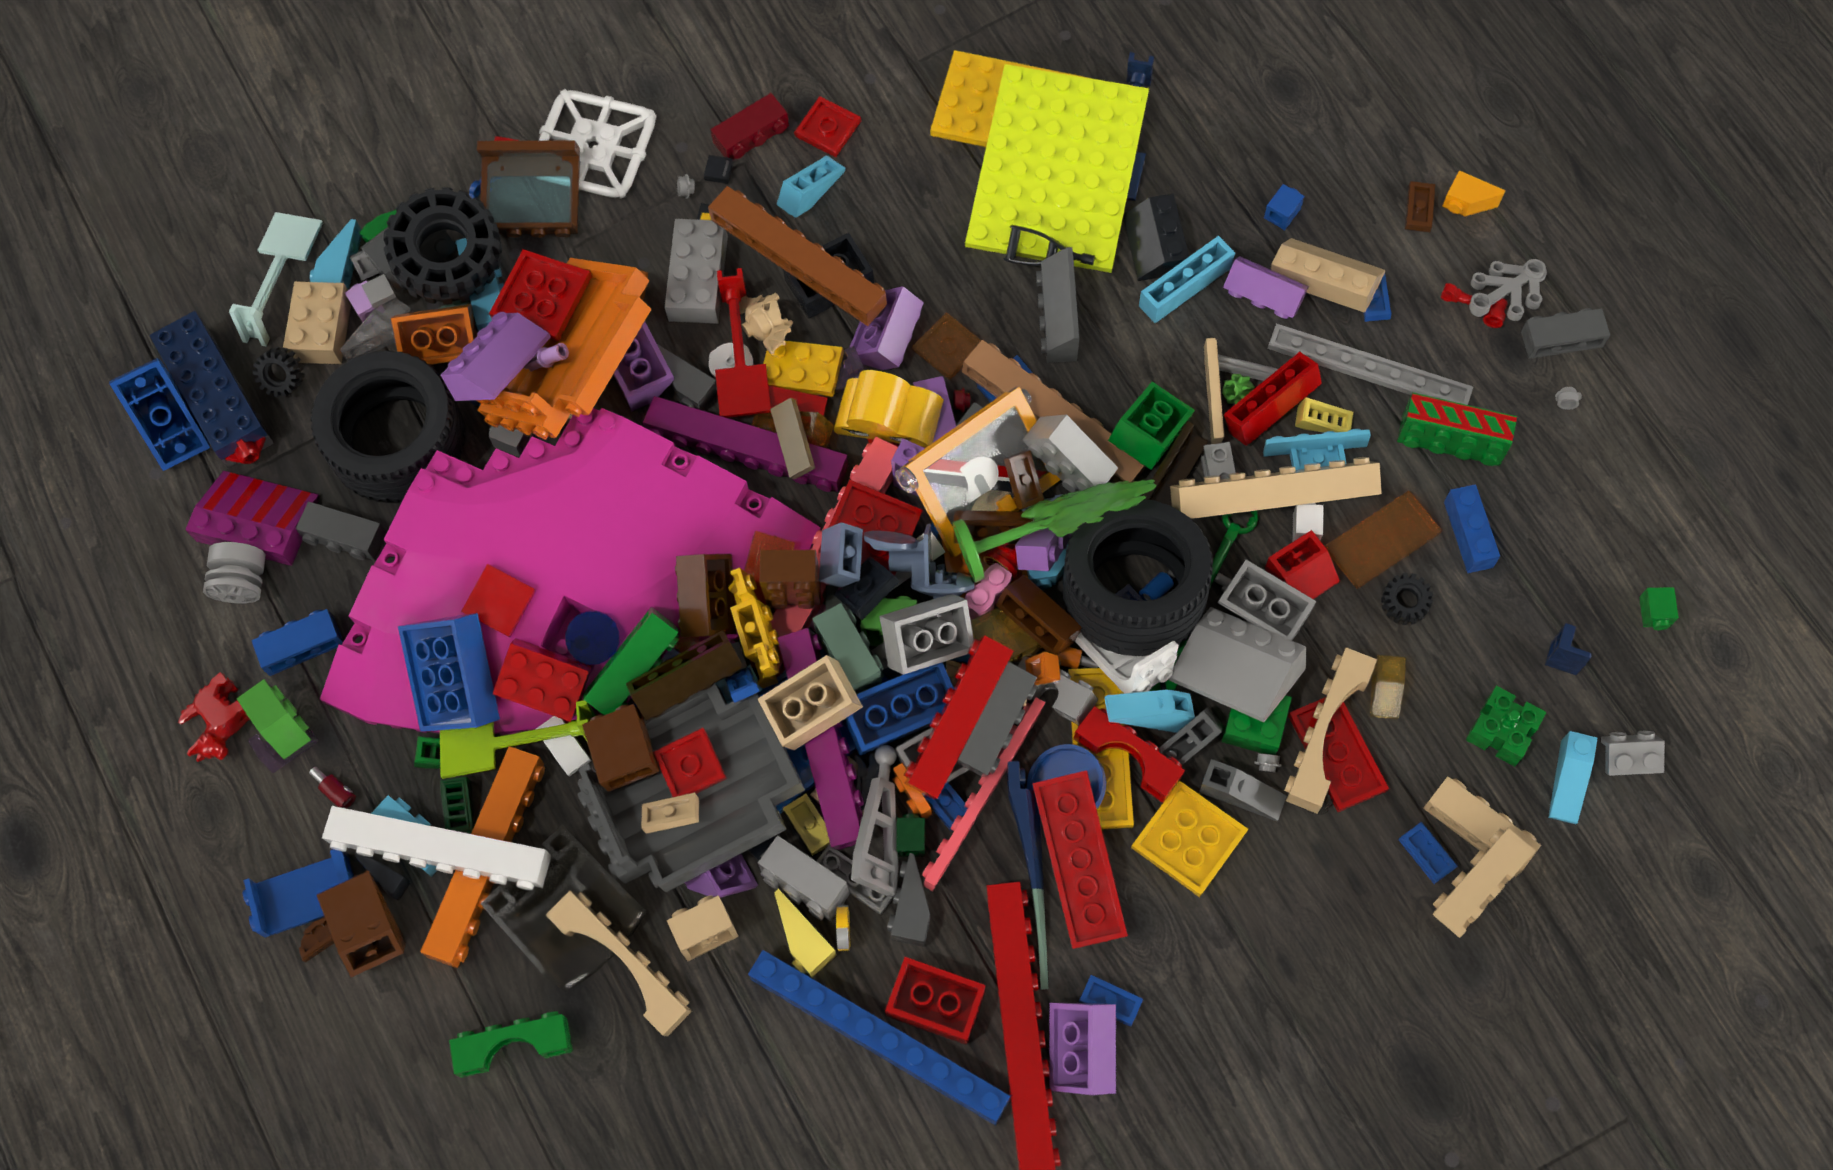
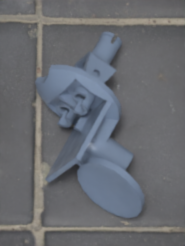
[864,524,975,599]

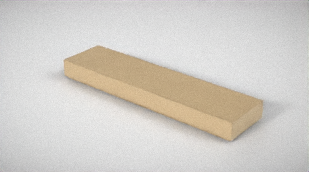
[1204,338,1224,444]

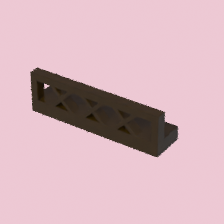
[1142,421,1208,506]

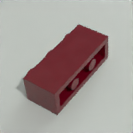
[710,93,789,160]

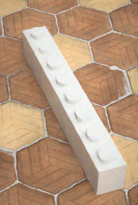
[322,806,551,890]

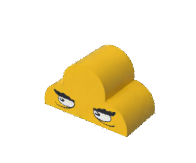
[834,370,944,447]

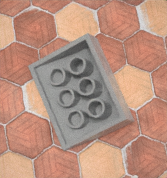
[1169,607,1306,722]

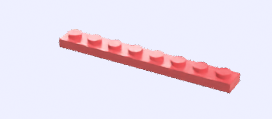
[922,697,1046,892]

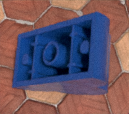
[109,358,210,471]

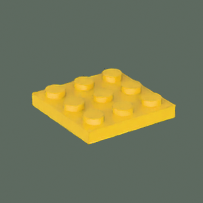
[1131,781,1248,897]

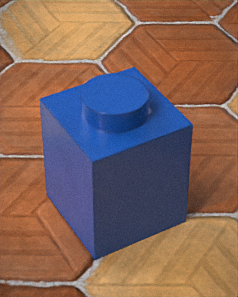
[1264,184,1304,230]

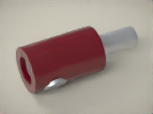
[309,767,356,809]

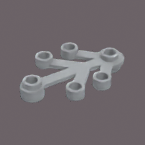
[1469,259,1547,321]

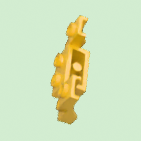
[728,568,780,689]

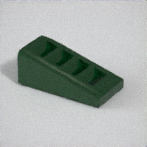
[440,777,474,834]

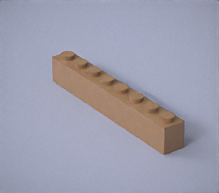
[962,340,1146,483]

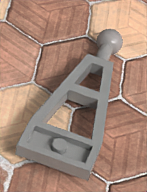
[851,745,898,896]

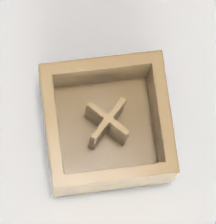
[667,895,739,961]

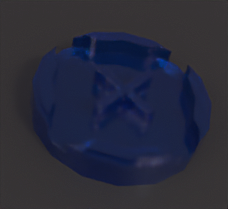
[565,610,620,665]

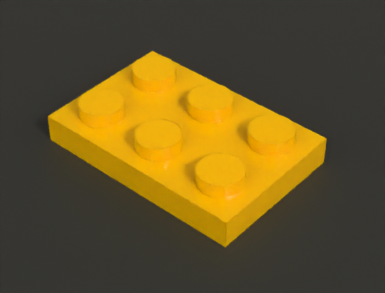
[763,341,844,397]

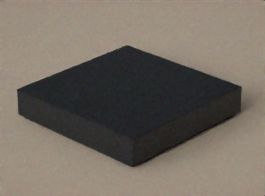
[833,556,900,620]

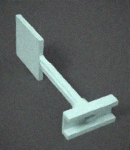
[229,212,323,346]

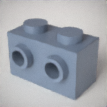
[819,522,863,588]

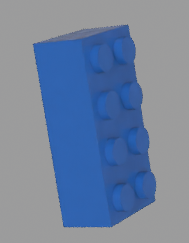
[844,662,954,756]

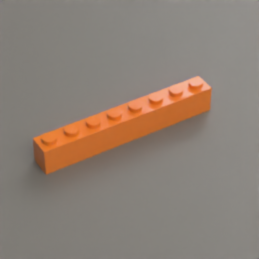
[421,746,545,968]

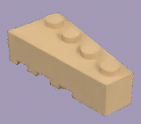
[1432,828,1536,938]

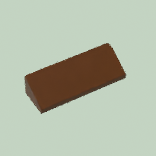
[954,510,1033,544]

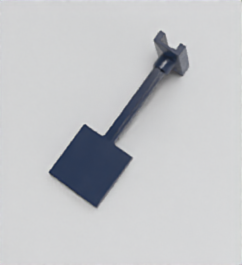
[1126,52,1154,201]

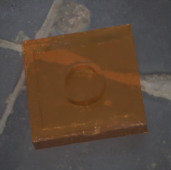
[912,312,981,380]

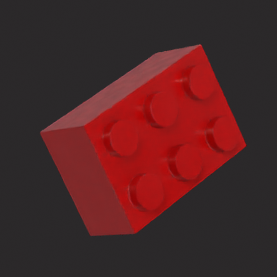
[492,638,593,722]
[885,957,986,1045]

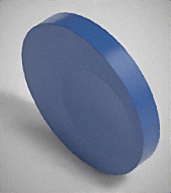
[1027,744,1106,809]

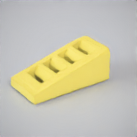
[1295,398,1353,433]

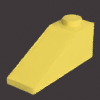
[774,889,836,978]

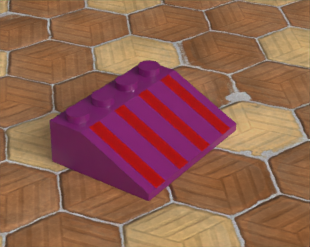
[185,471,320,566]

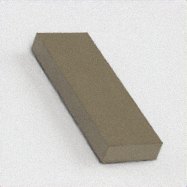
[770,398,815,479]

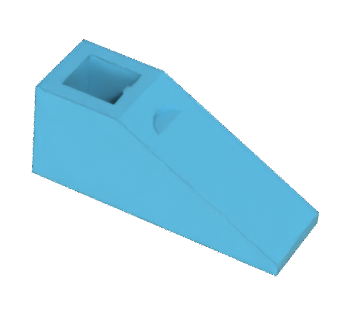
[1104,690,1195,733]

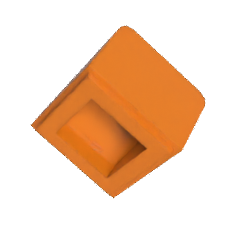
[1025,652,1061,685]

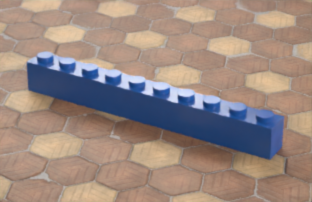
[748,950,1010,1126]

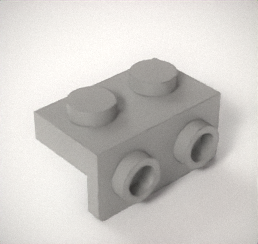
[1601,731,1665,776]

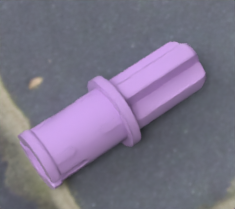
[524,343,569,371]

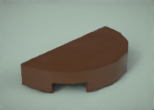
[299,918,334,963]

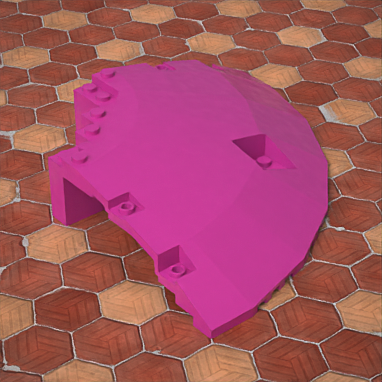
[320,408,821,735]

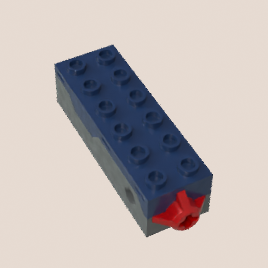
[149,311,274,469]

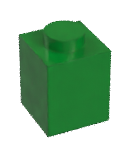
[1639,587,1679,630]

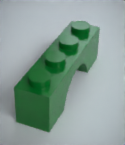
[449,1011,573,1078]

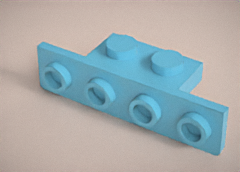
[1263,429,1371,470]

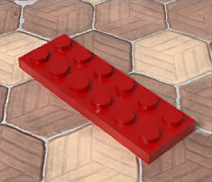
[1032,770,1128,949]

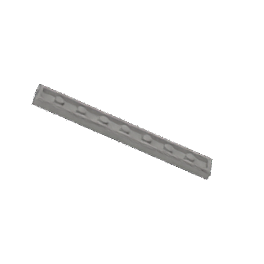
[1268,323,1473,405]

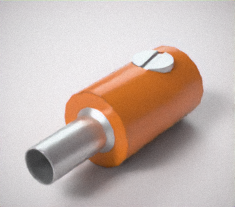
[1057,647,1098,669]

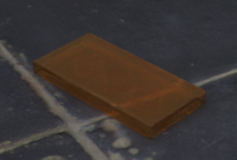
[1325,490,1442,589]

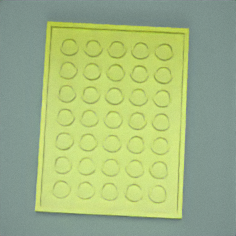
[965,64,1149,273]

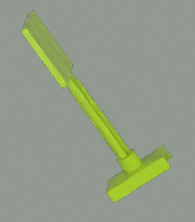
[440,700,596,779]

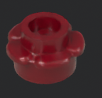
[953,387,970,413]

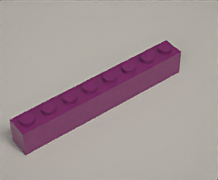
[643,396,849,492]
[777,628,864,850]

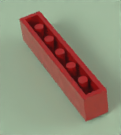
[904,635,1014,799]

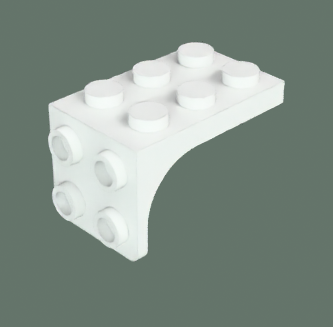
[1075,633,1179,694]

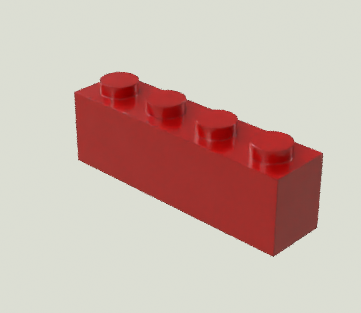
[1224,352,1322,446]

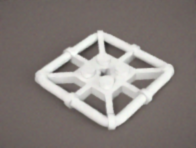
[533,89,657,199]

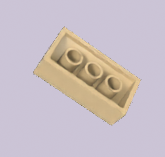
[1271,238,1385,313]

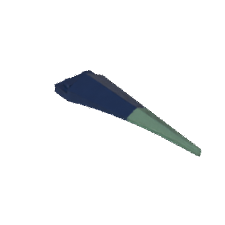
[1007,761,1048,989]

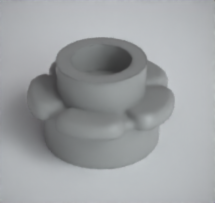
[677,174,694,199]
[1555,387,1582,410]
[1254,754,1281,772]

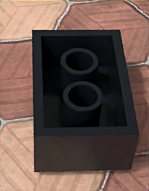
[783,232,874,319]

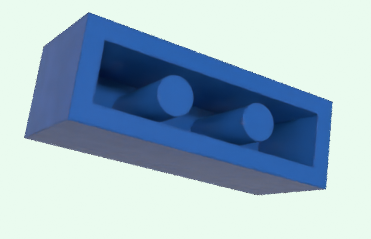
[1444,484,1500,573]
[251,609,344,676]

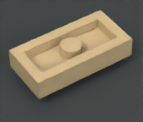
[642,793,699,834]

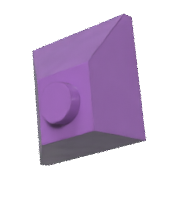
[685,854,758,898]

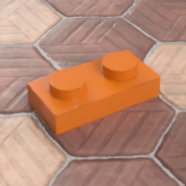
[892,763,932,819]

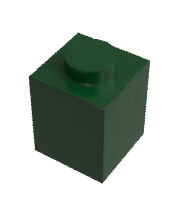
[896,814,925,857]

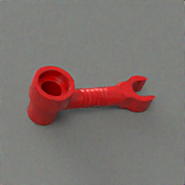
[1440,283,1508,328]

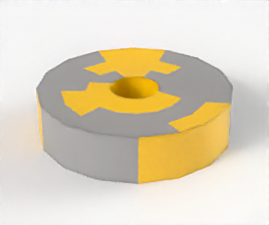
[836,905,850,951]

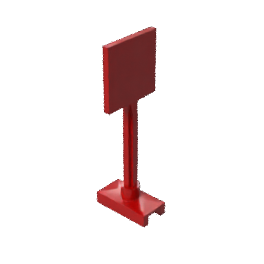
[715,268,771,418]

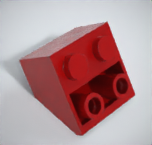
[1265,530,1340,599]

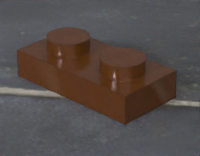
[1405,181,1435,232]
[1004,450,1044,509]

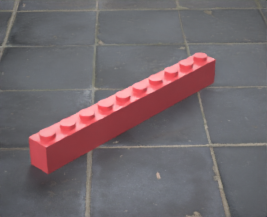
[749,437,898,677]

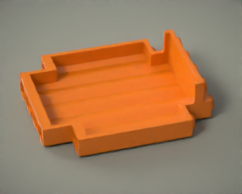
[476,258,651,440]

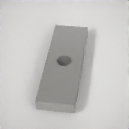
[816,845,895,915]

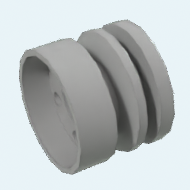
[203,542,266,603]

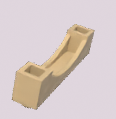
[1284,648,1377,814]
[546,891,692,1036]

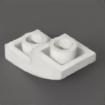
[536,716,591,776]

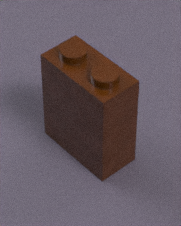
[582,704,660,792]

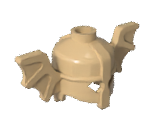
[739,293,793,354]

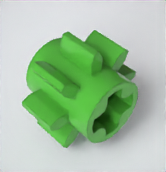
[1222,374,1255,404]

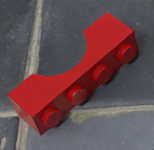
[1073,706,1185,803]

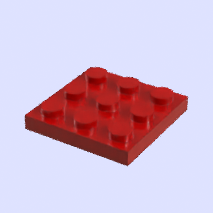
[489,249,592,341]
[818,479,923,575]

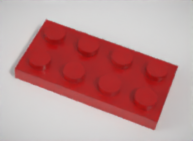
[1288,697,1389,812]

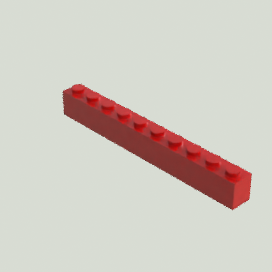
[986,882,1060,1170]

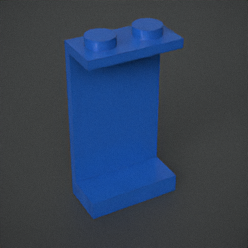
[243,850,354,938]

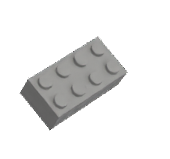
[665,219,728,324]

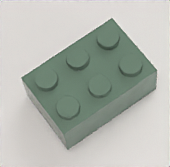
[812,603,884,694]

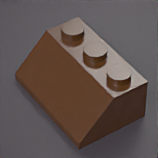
[675,554,736,637]

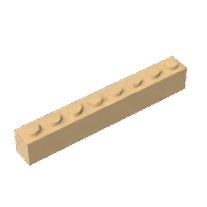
[1170,457,1382,519]

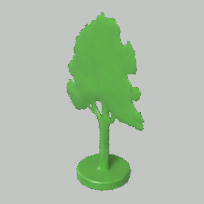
[952,480,1157,583]

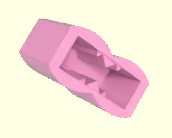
[965,563,1012,624]

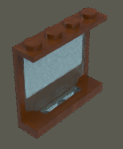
[477,140,580,238]

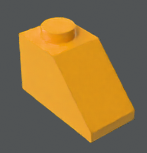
[1442,171,1506,216]

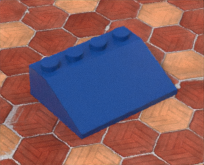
[398,613,500,732]

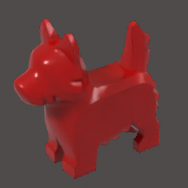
[178,672,250,762]

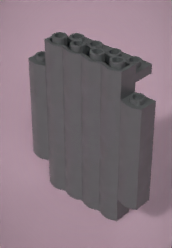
[577,683,805,892]

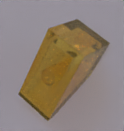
[1370,655,1406,719]

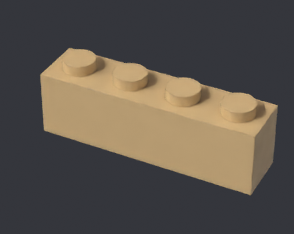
[1423,776,1541,877]

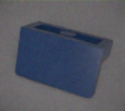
[1545,623,1592,675]

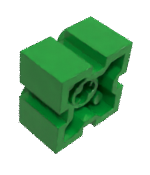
[1465,685,1546,767]

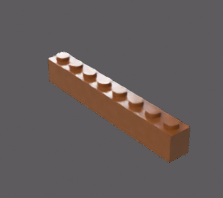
[708,186,887,326]

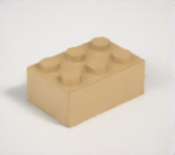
[283,282,351,364]
[758,655,863,750]

